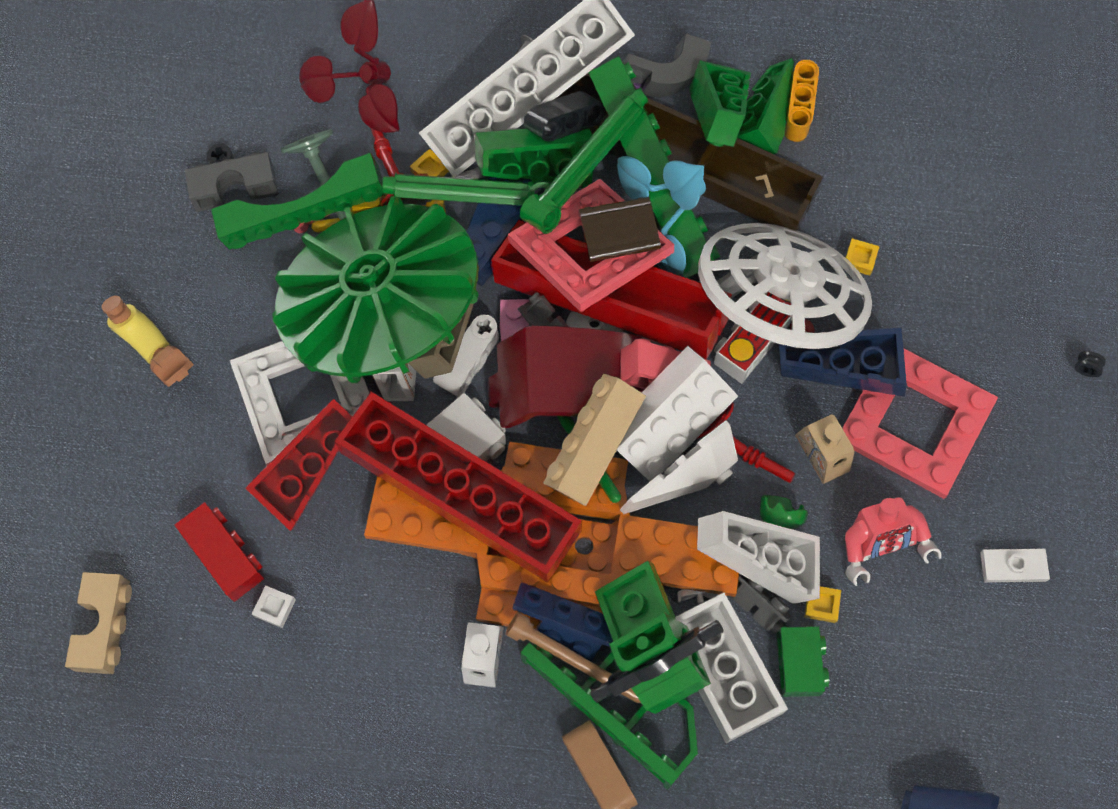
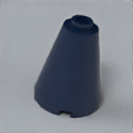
[901,785,1000,809]

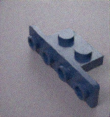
[513,583,613,662]

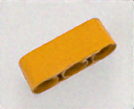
[784,60,819,142]

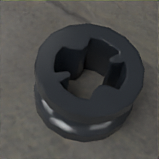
[207,143,234,164]
[1075,351,1106,377]

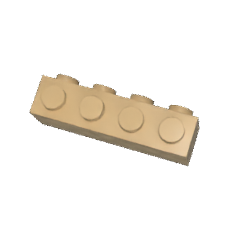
[543,374,646,506]

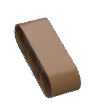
[561,720,638,809]

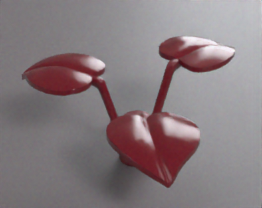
[299,0,400,133]

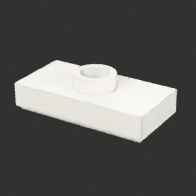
[980,549,1050,583]

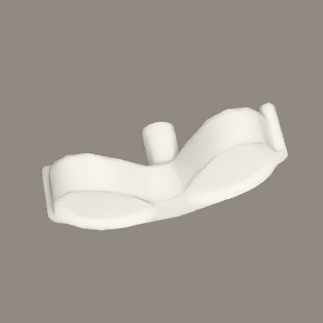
[677,589,719,604]

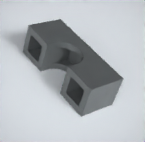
[185,152,279,212]

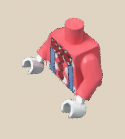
[845,497,942,586]

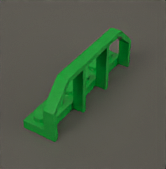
[521,642,698,790]

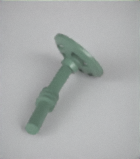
[280,129,346,220]

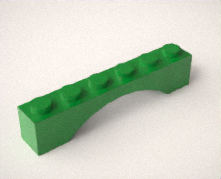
[211,153,386,250]

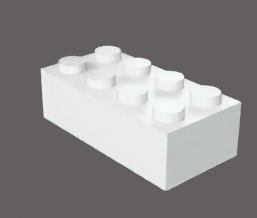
[617,346,738,481]
[675,593,788,743]

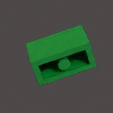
[776,626,829,697]

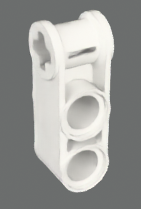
[433,315,499,397]

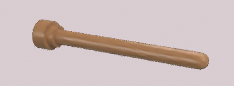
[505,612,641,703]

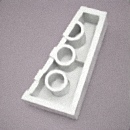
[697,511,820,604]

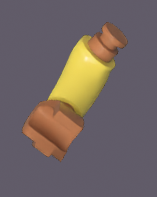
[101,296,194,387]

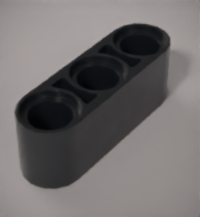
[524,91,606,142]

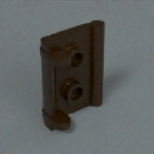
[578,197,661,262]

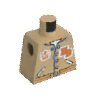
[795,414,855,484]

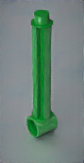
[520,89,648,234]
[382,172,550,206]

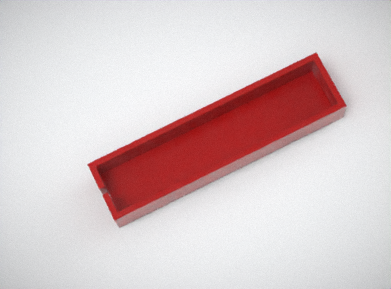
[491,220,732,360]

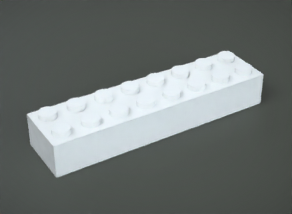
[419,0,635,178]

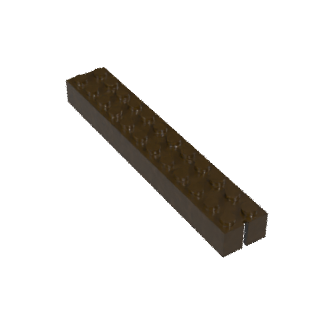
[514,44,823,231]

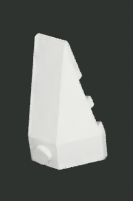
[620,421,738,514]

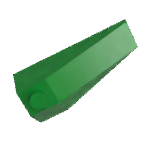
[737,58,794,155]

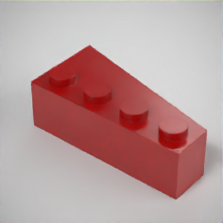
[245,399,353,531]

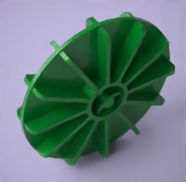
[272,196,479,384]

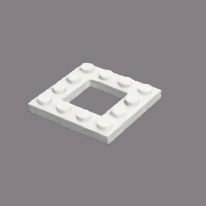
[230,341,369,465]

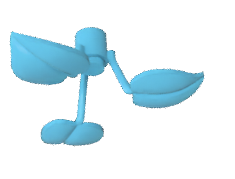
[617,156,706,277]

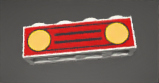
[714,273,809,384]

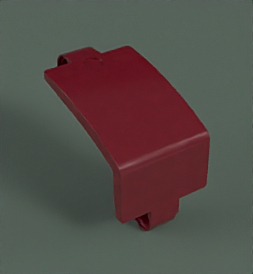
[488,326,645,428]

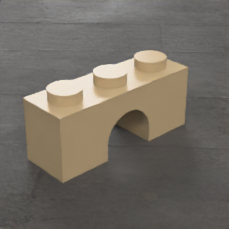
[65,572,132,674]

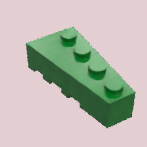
[689,60,751,147]
[475,128,593,189]

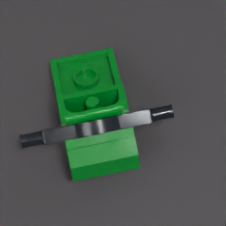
[590,561,724,714]

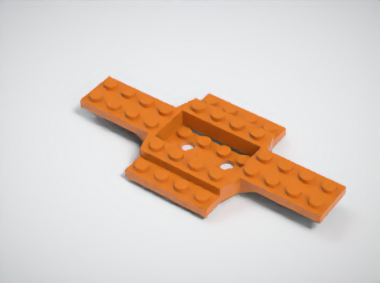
[364,442,739,629]

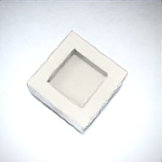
[252,585,296,628]

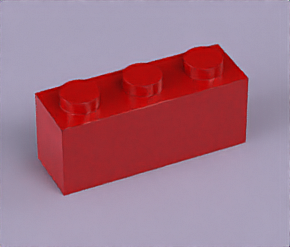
[174,502,264,602]

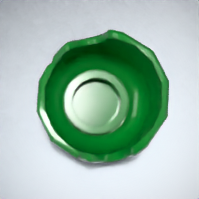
[760,495,808,530]

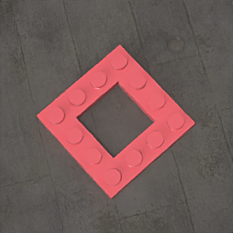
[508,179,674,312]
[842,348,998,499]

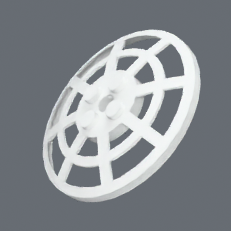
[698,223,872,349]

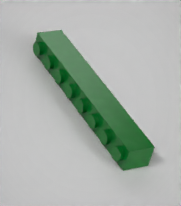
[588,56,721,280]

